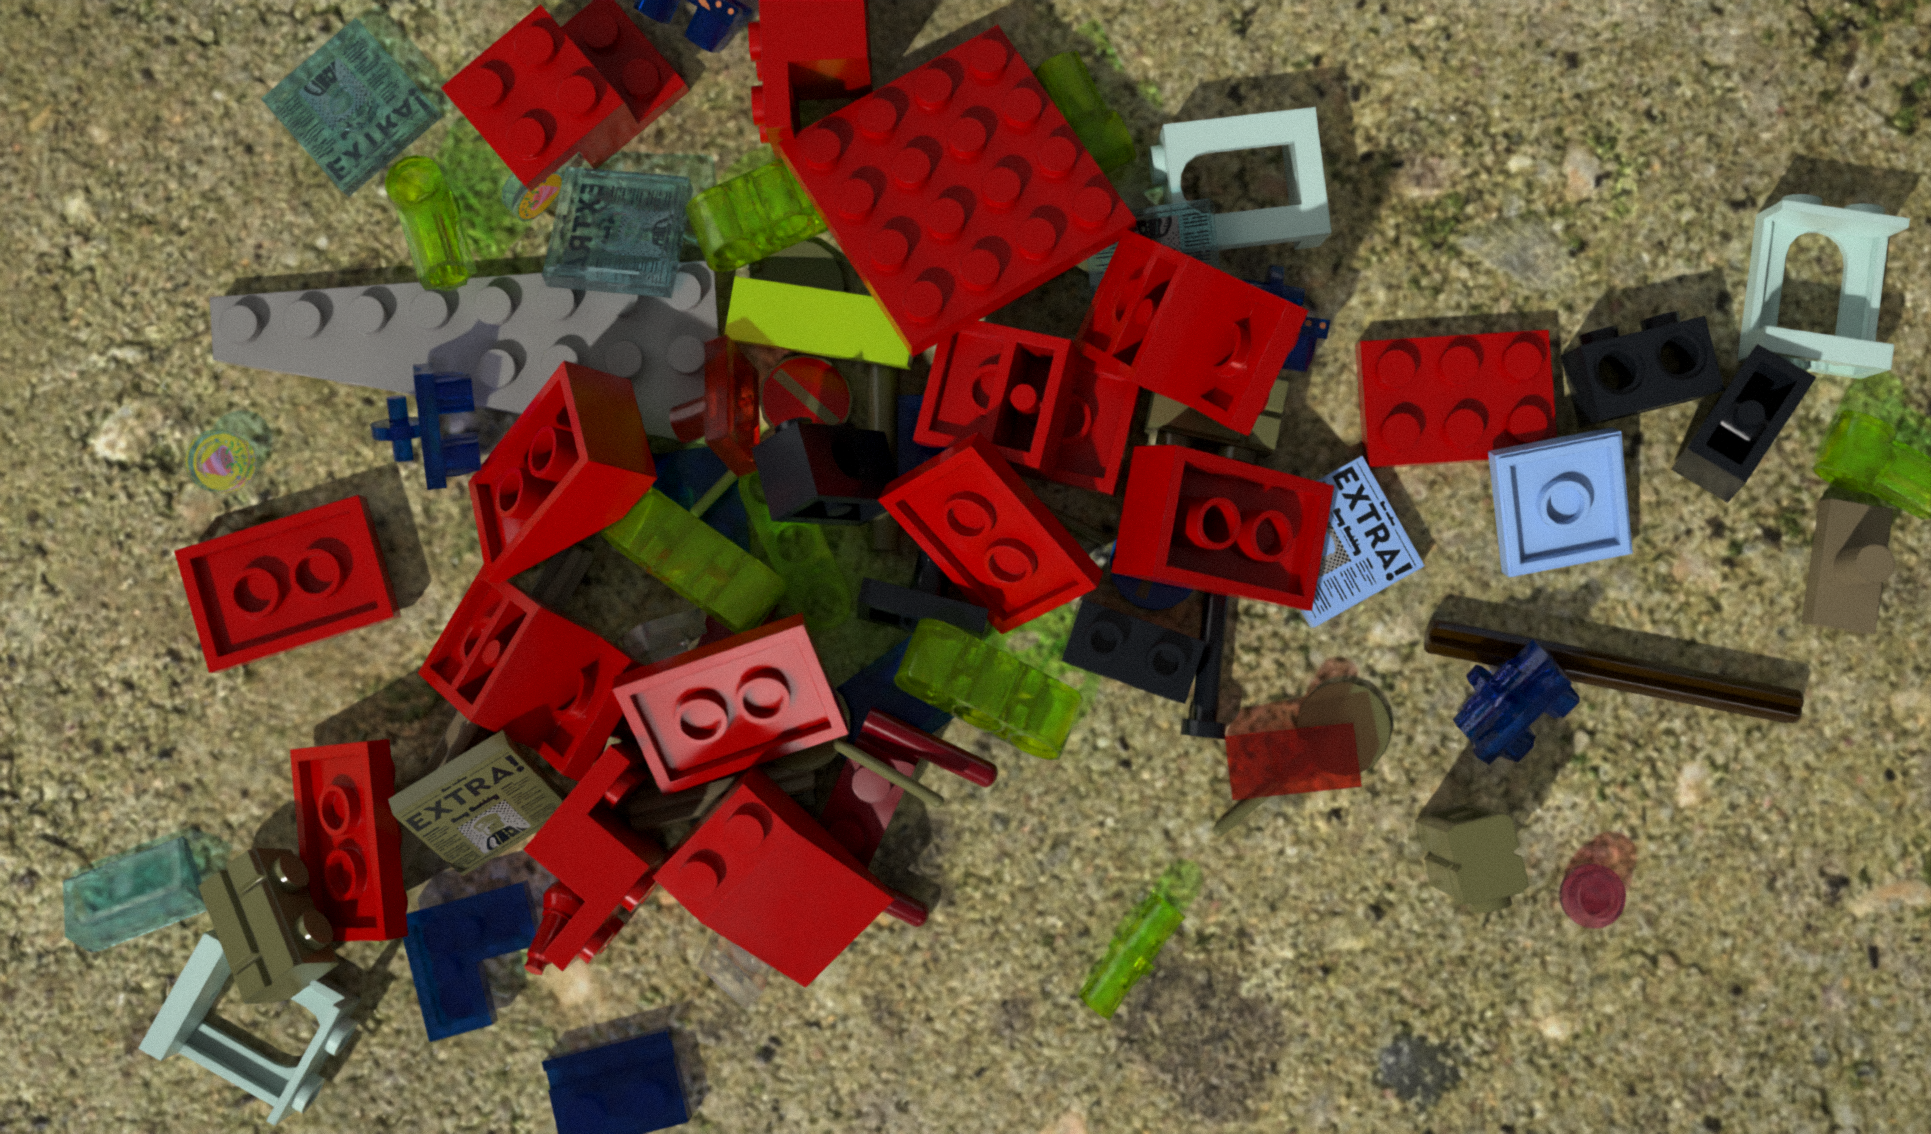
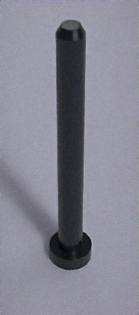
[1180,592,1229,740]

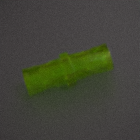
[1077,892,1186,1021]

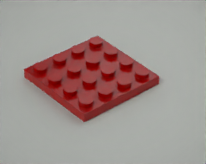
[778,24,1137,357]

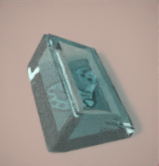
[63,836,207,952]

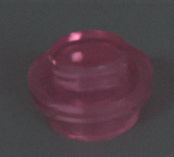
[1559,863,1626,929]

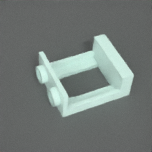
[1148,107,1332,254]
[1737,194,1910,379]
[138,929,361,1126]

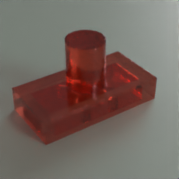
[669,334,760,477]
[1224,723,1362,801]

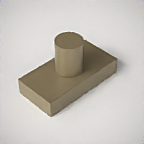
[1801,498,1895,634]

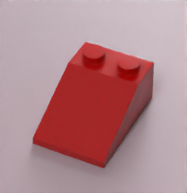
[468,360,658,584]
[1111,445,1334,611]
[652,765,896,988]

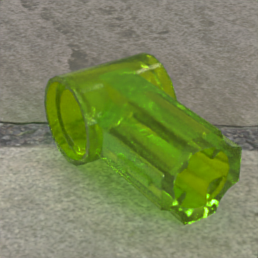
[1032,50,1136,174]
[385,155,477,292]
[1812,410,1931,520]

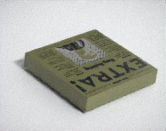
[388,730,567,876]

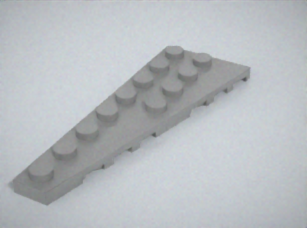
[210,260,729,448]

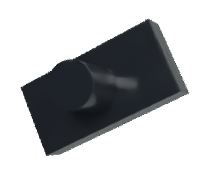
[857,550,989,650]

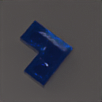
[402,879,540,1042]

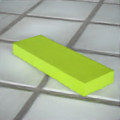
[724,276,914,370]

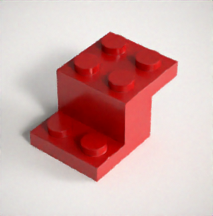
[441,0,689,192]
[748,0,873,163]
[1073,230,1309,436]
[913,320,1143,498]
[418,564,645,782]
[523,741,668,972]

